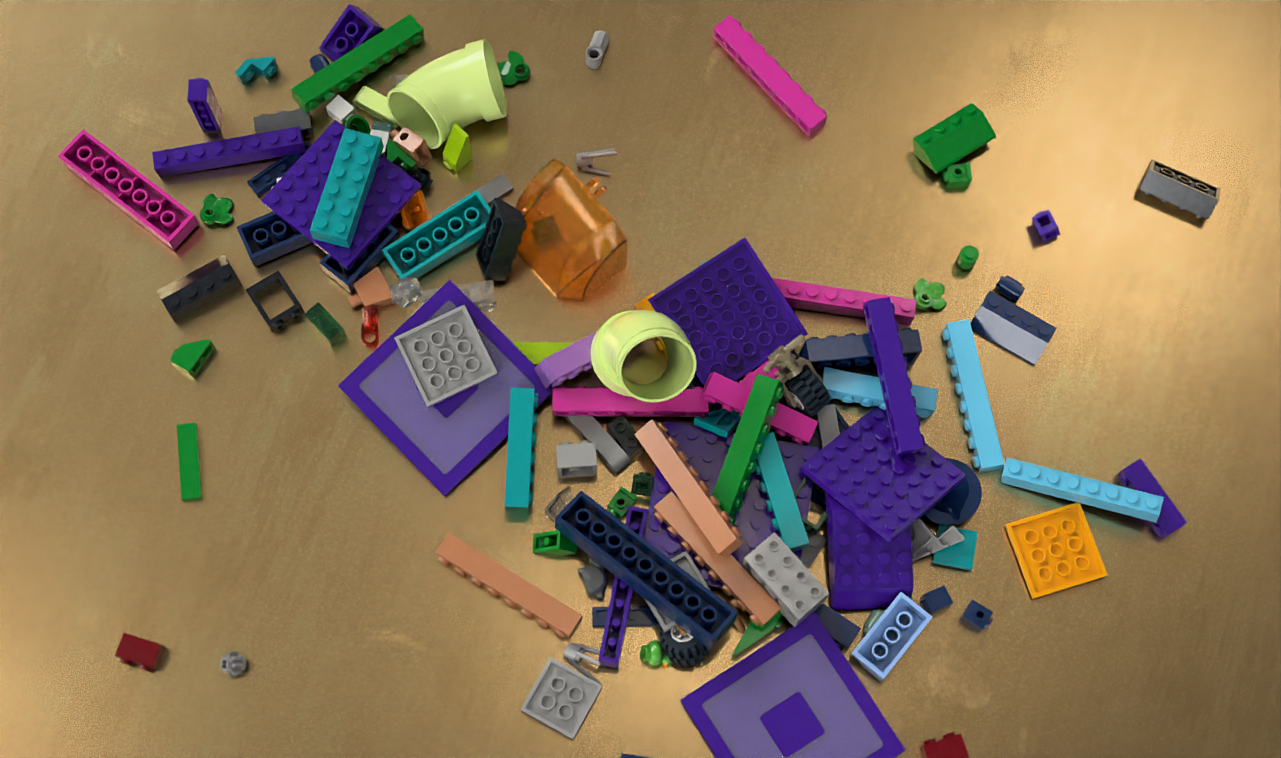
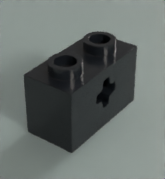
[607,414,645,460]

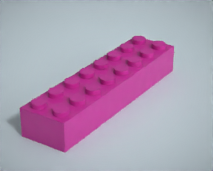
[58,129,199,250]

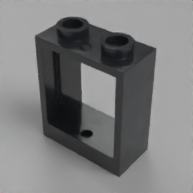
[246,270,304,332]

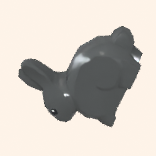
[578,557,608,599]

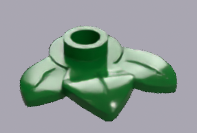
[497,50,531,86]
[200,194,234,224]

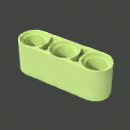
[353,86,399,128]

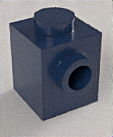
[959,599,993,632]

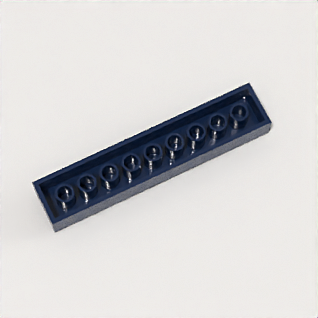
[555,491,738,650]

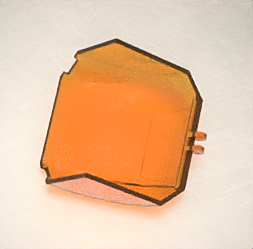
[515,158,627,301]

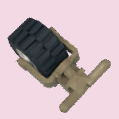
[763,335,830,417]

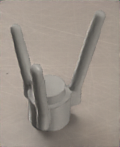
[576,148,618,176]
[564,642,601,684]

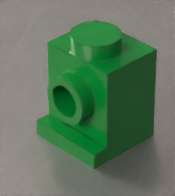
[943,162,972,188]
[607,486,637,520]

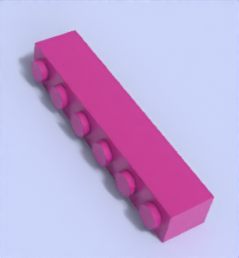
[701,372,818,445]

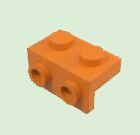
[400,189,432,231]

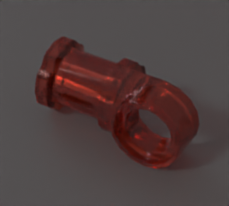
[361,307,379,348]

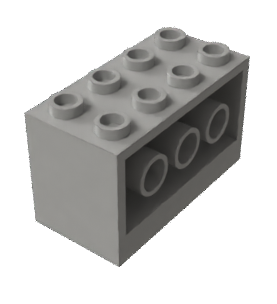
[742,532,829,628]

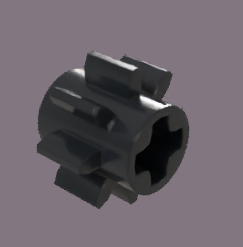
[410,168,433,191]

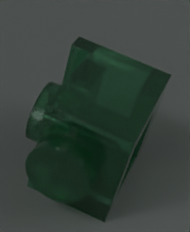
[631,472,654,496]

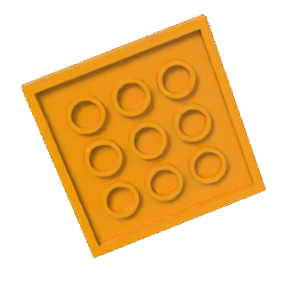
[1005,502,1108,599]

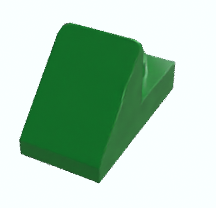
[387,140,418,173]

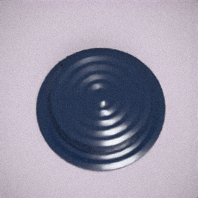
[923,458,982,525]

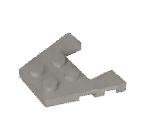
[911,518,965,562]

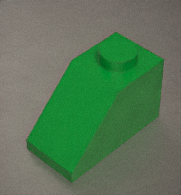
[170,339,215,378]
[532,530,577,555]

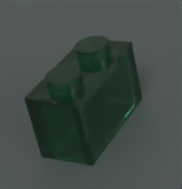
[304,302,346,348]

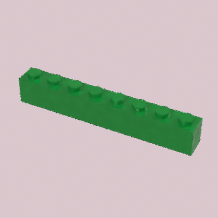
[291,14,424,113]
[712,374,784,526]

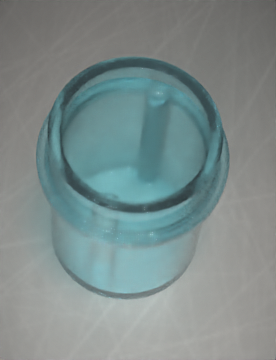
[372,121,393,133]

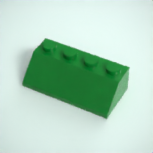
[912,103,996,174]

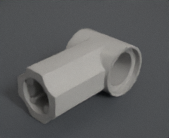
[586,30,610,69]

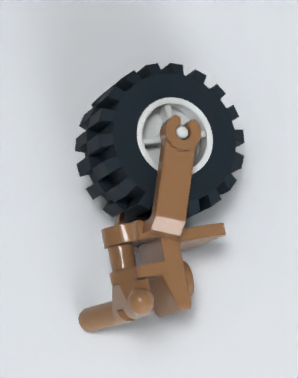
[659,598,746,666]

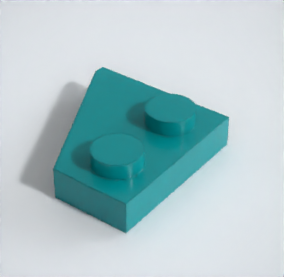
[694,408,741,438]

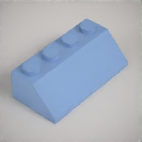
[851,592,932,682]

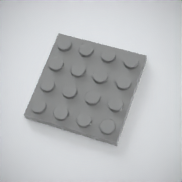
[394,305,498,408]

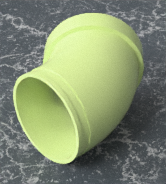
[387,39,507,149]
[591,310,696,402]

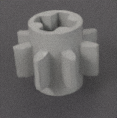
[220,651,246,677]

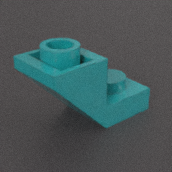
[234,56,278,85]

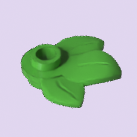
[914,278,947,309]

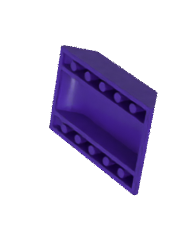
[825,491,914,610]

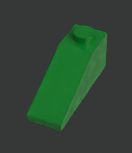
[732,612,783,658]

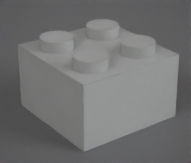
[556,440,597,478]

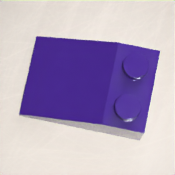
[319,4,384,61]

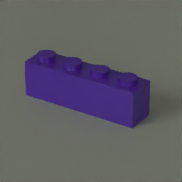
[187,78,223,132]
[1117,458,1187,539]

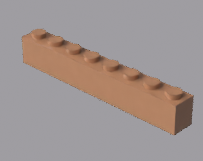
[634,419,744,557]
[653,491,781,627]
[435,532,582,639]

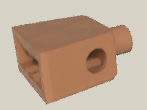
[390,127,433,168]
[347,267,396,312]

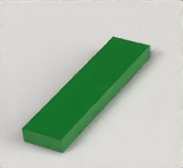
[177,422,202,501]

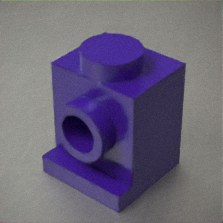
[1032,209,1061,242]

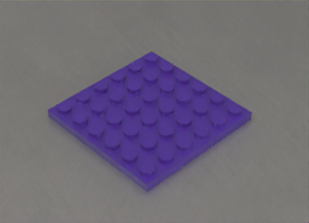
[261,120,422,269]
[648,237,808,386]
[800,406,966,543]

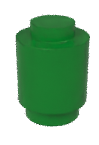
[957,245,979,269]

